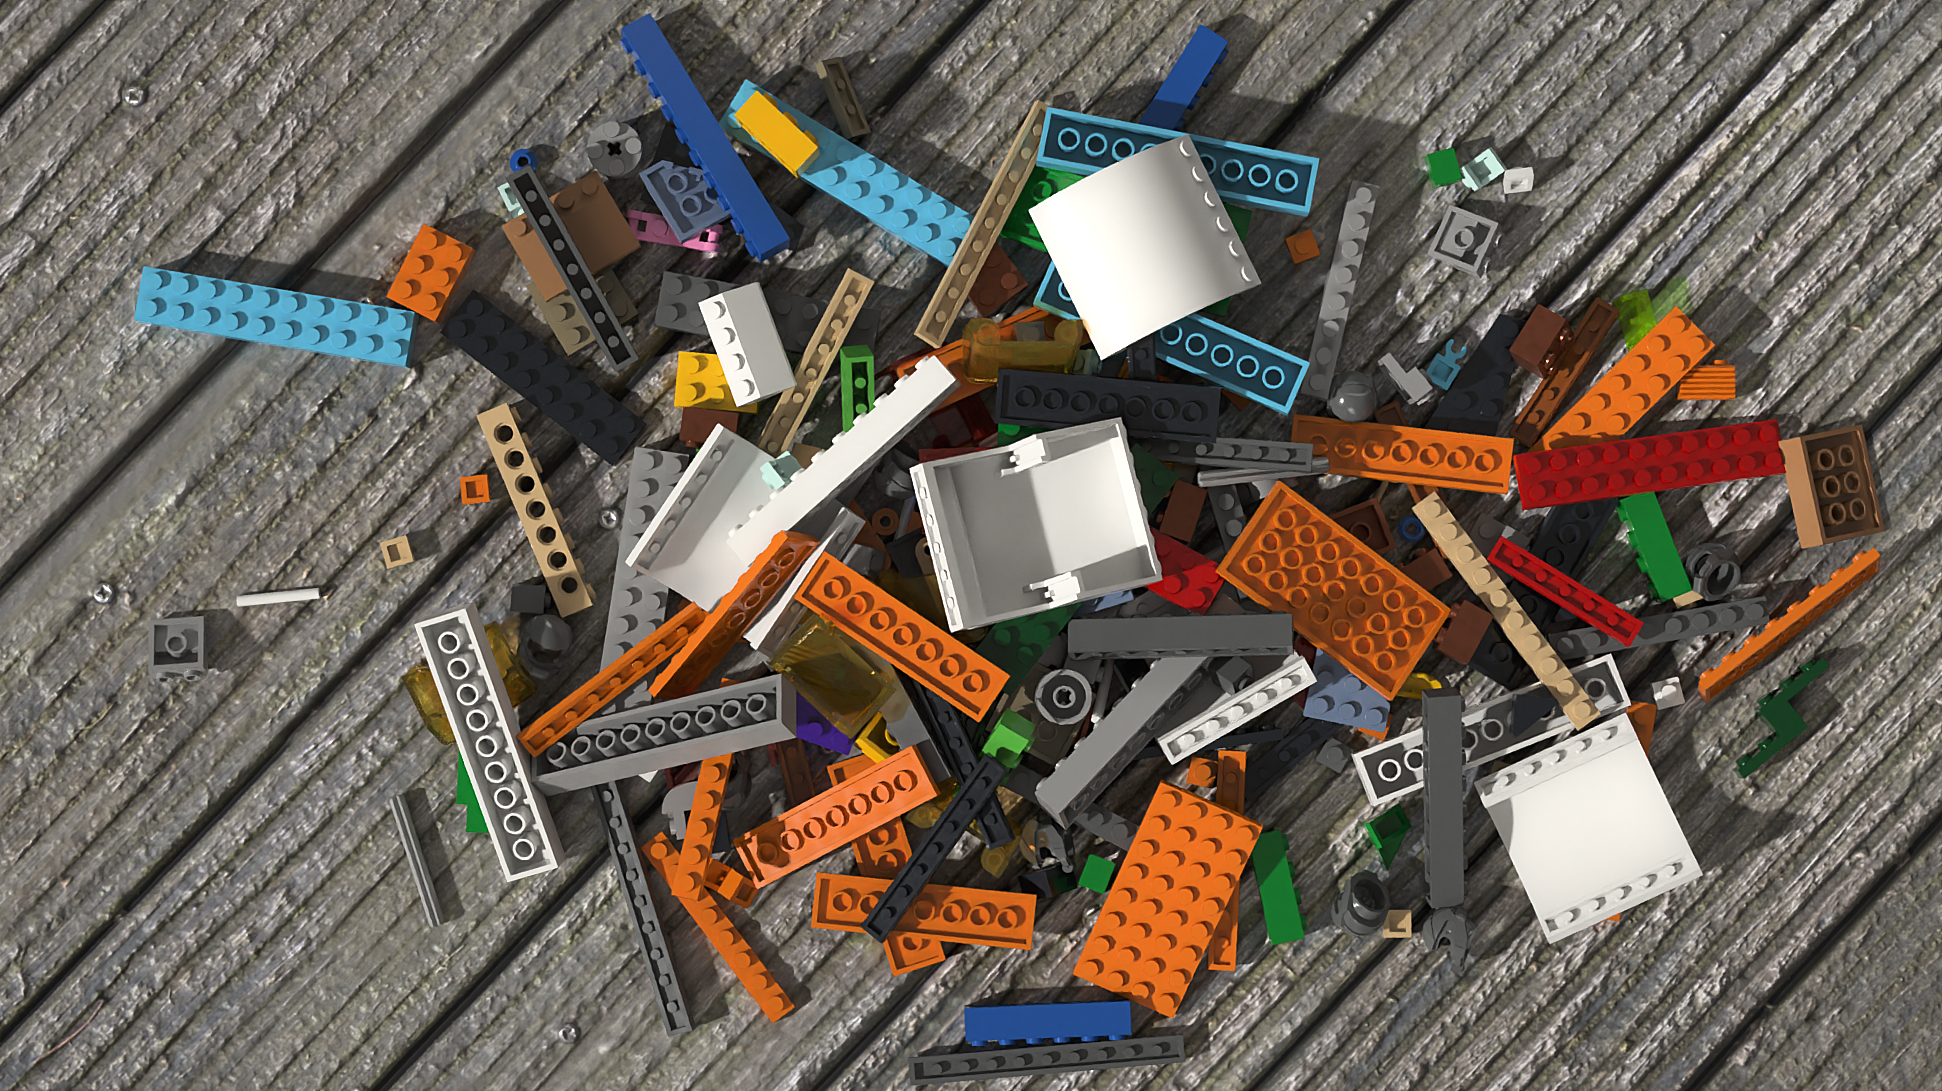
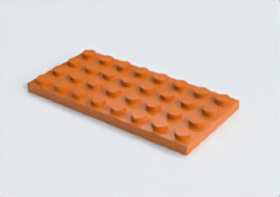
[1215,481,1451,701]
[1072,779,1263,1019]

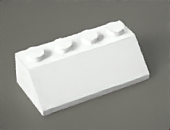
[698,282,797,407]

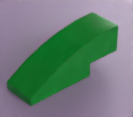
[456,750,489,833]

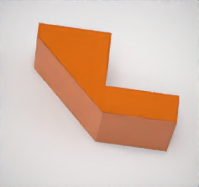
[704,857,760,909]

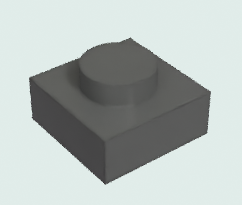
[1315,737,1353,774]

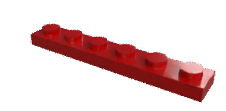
[1486,536,1644,647]

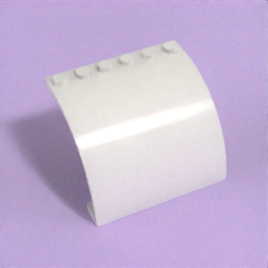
[1028,134,1261,360]
[625,423,866,659]
[1114,545,1317,765]
[1474,713,1703,944]

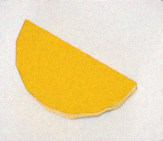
[1396,672,1442,700]

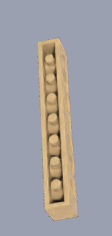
[476,403,597,618]

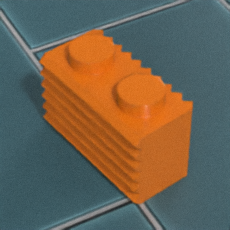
[1676,360,1736,400]

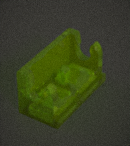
[1613,289,1657,352]

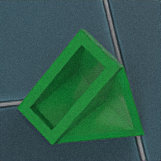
[1361,803,1412,871]

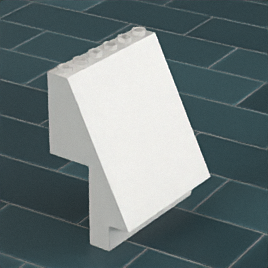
[910,417,1163,632]

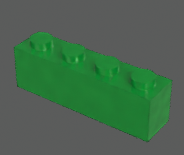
[1616,492,1692,603]
[1250,829,1308,945]

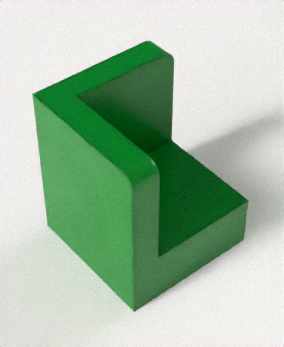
[1424,148,1462,189]
[1077,854,1116,894]

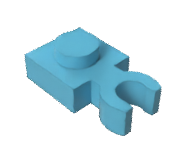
[1426,339,1467,391]

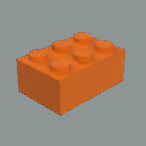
[386,224,477,324]

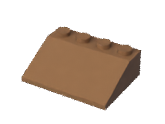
[501,170,641,303]
[1778,424,1885,549]

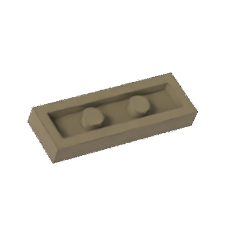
[815,57,871,140]

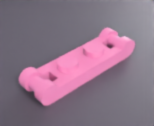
[626,209,724,253]

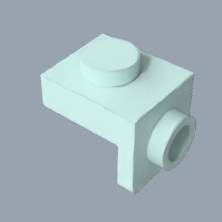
[1460,147,1507,191]
[760,451,802,490]

